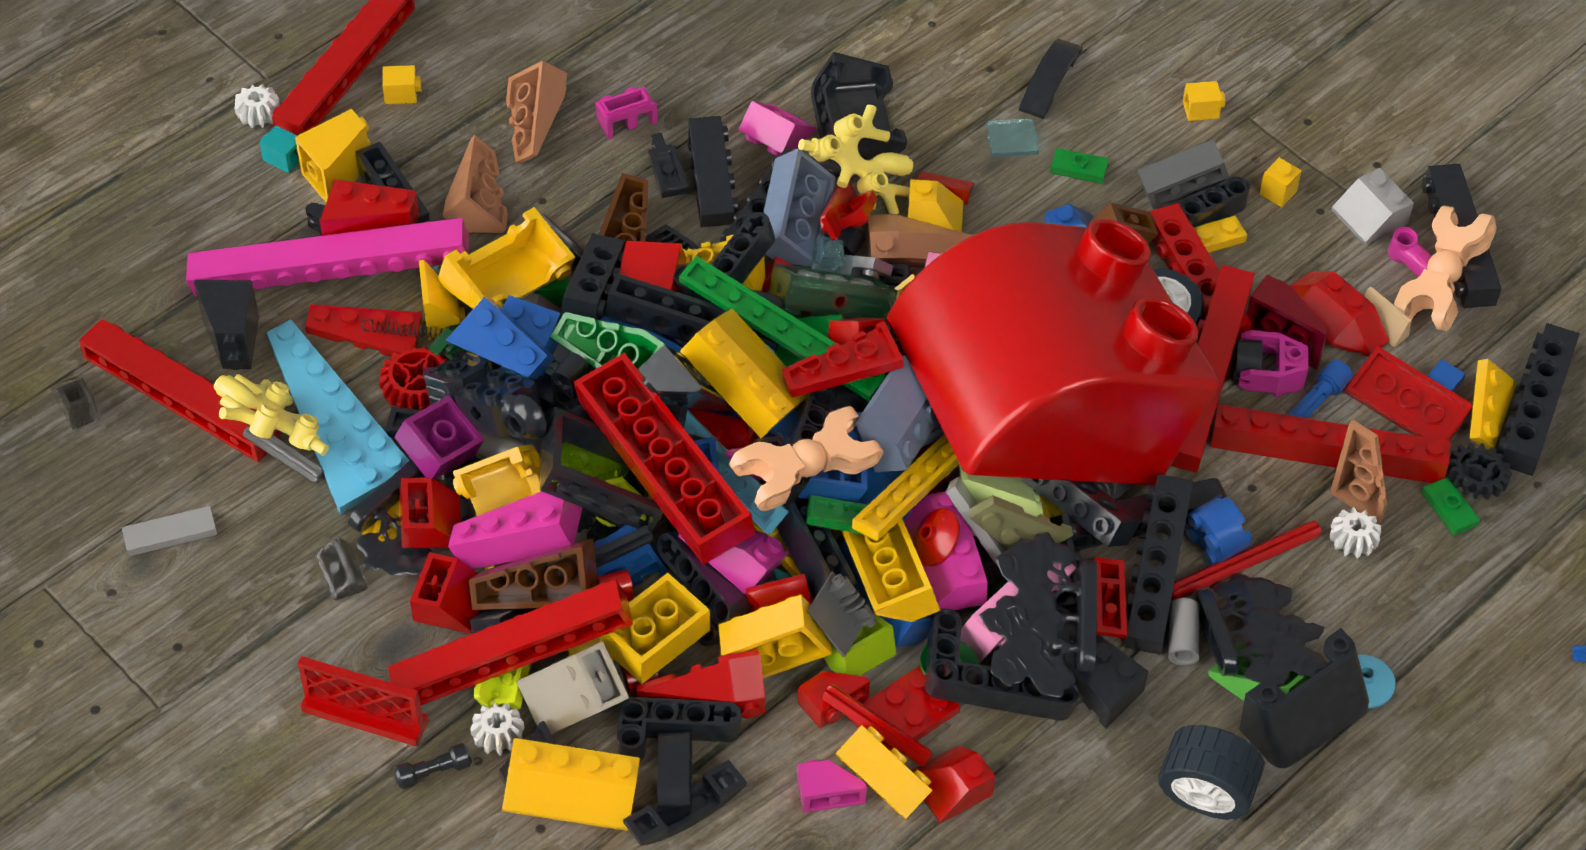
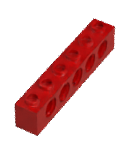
[1149,203,1252,338]

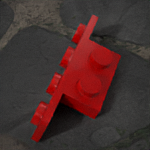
[820,180,878,241]

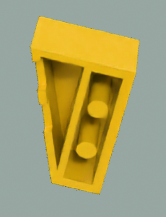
[836,725,932,820]

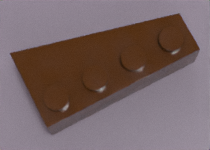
[599,173,648,249]
[469,538,598,610]

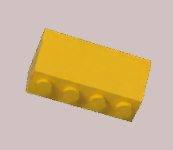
[842,518,941,622]
[502,738,640,831]

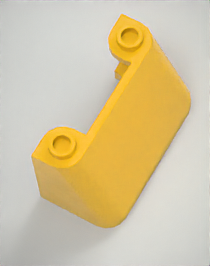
[437,207,575,309]
[453,444,542,570]

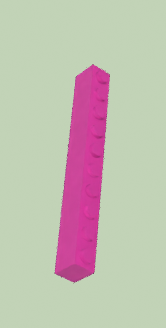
[186,218,469,296]

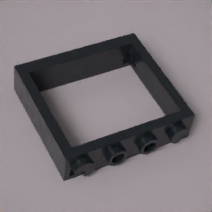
[540,407,663,531]

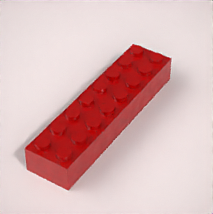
[574,353,755,565]

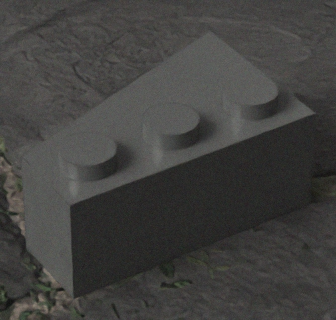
[1137,139,1229,209]

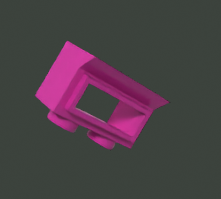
[595,87,658,139]

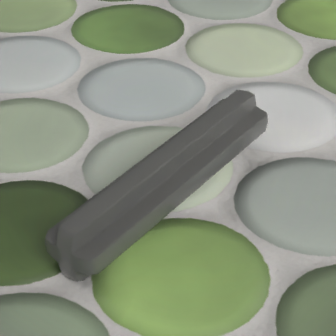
[243,424,322,482]

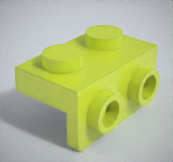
[474,664,531,710]

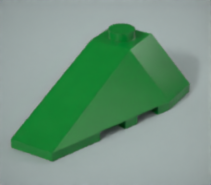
[550,312,668,377]

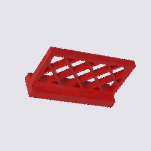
[297,656,429,747]

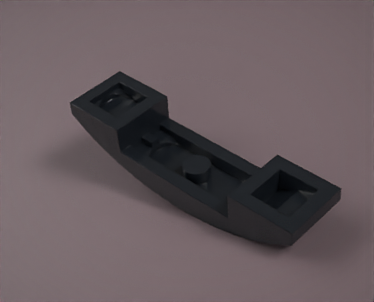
[1019,38,1083,119]
[623,760,747,846]

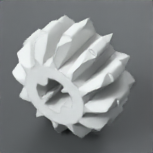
[234,84,281,128]
[1330,507,1381,559]
[470,701,524,756]

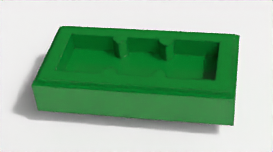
[1050,148,1109,184]
[1421,477,1480,536]
[806,494,867,534]

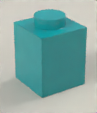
[259,126,299,173]

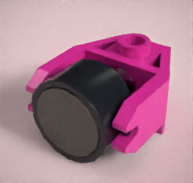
[1232,330,1308,397]

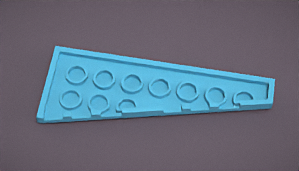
[266,319,409,514]

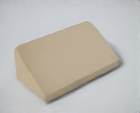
[1364,287,1411,347]

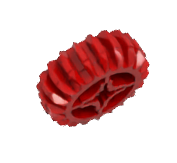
[379,344,450,410]

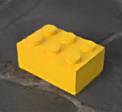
[600,573,710,684]
[719,595,832,678]

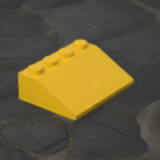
[680,309,810,438]

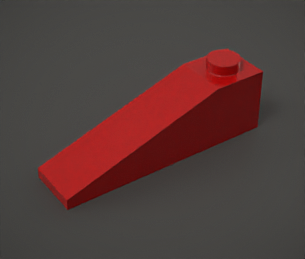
[636,650,765,718]

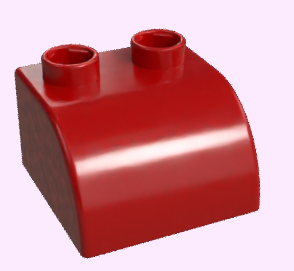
[887,219,1220,485]

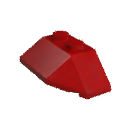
[1290,271,1389,357]

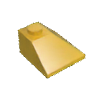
[908,179,963,232]
[419,260,466,340]

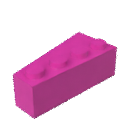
[448,492,582,569]

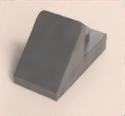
[834,254,893,293]

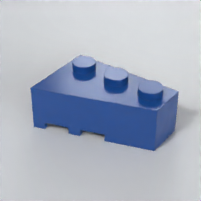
[446,297,555,379]
[798,408,867,503]
[594,524,669,586]

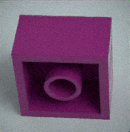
[394,395,485,480]

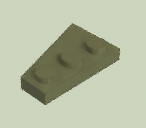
[969,495,1073,550]

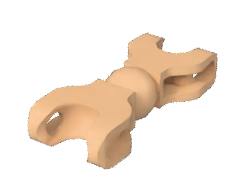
[1394,206,1497,331]
[729,406,884,511]

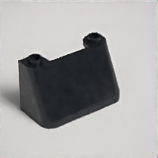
[811,52,907,161]
[1239,628,1369,768]

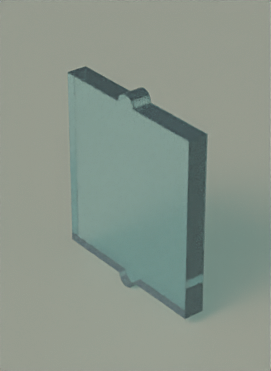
[986,118,1039,157]

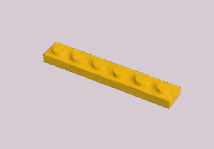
[852,434,959,541]

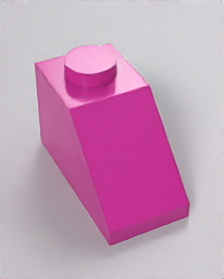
[797,760,867,813]

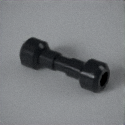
[394,743,472,789]

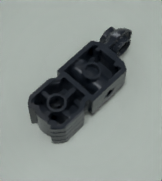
[423,351,547,440]

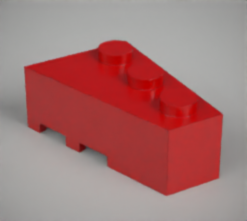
[320,179,419,236]

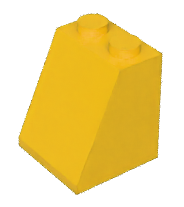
[295,109,371,202]

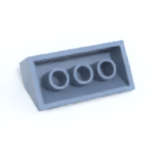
[763,148,836,267]
[855,356,938,472]

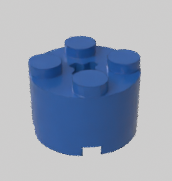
[1185,495,1252,565]

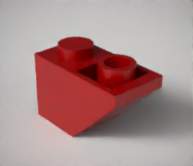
[798,671,870,729]

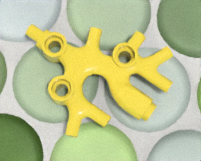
[798,104,913,215]
[214,374,329,456]

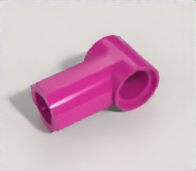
[1387,227,1432,277]

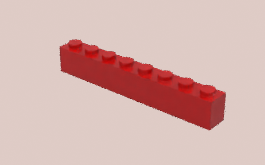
[272,0,415,136]
[1171,265,1255,473]
[79,319,281,463]
[1210,404,1450,483]
[388,579,633,705]

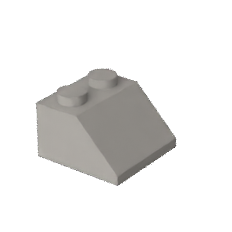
[1331,168,1414,245]

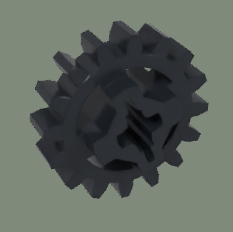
[1447,442,1512,500]

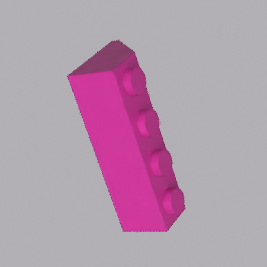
[904,491,988,614]

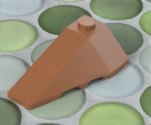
[506,61,567,164]
[443,135,508,233]
[866,214,973,267]
[1330,420,1387,525]

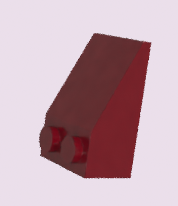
[1247,274,1328,370]

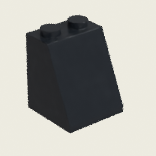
[194,279,259,370]

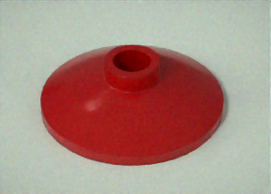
[913,508,960,566]

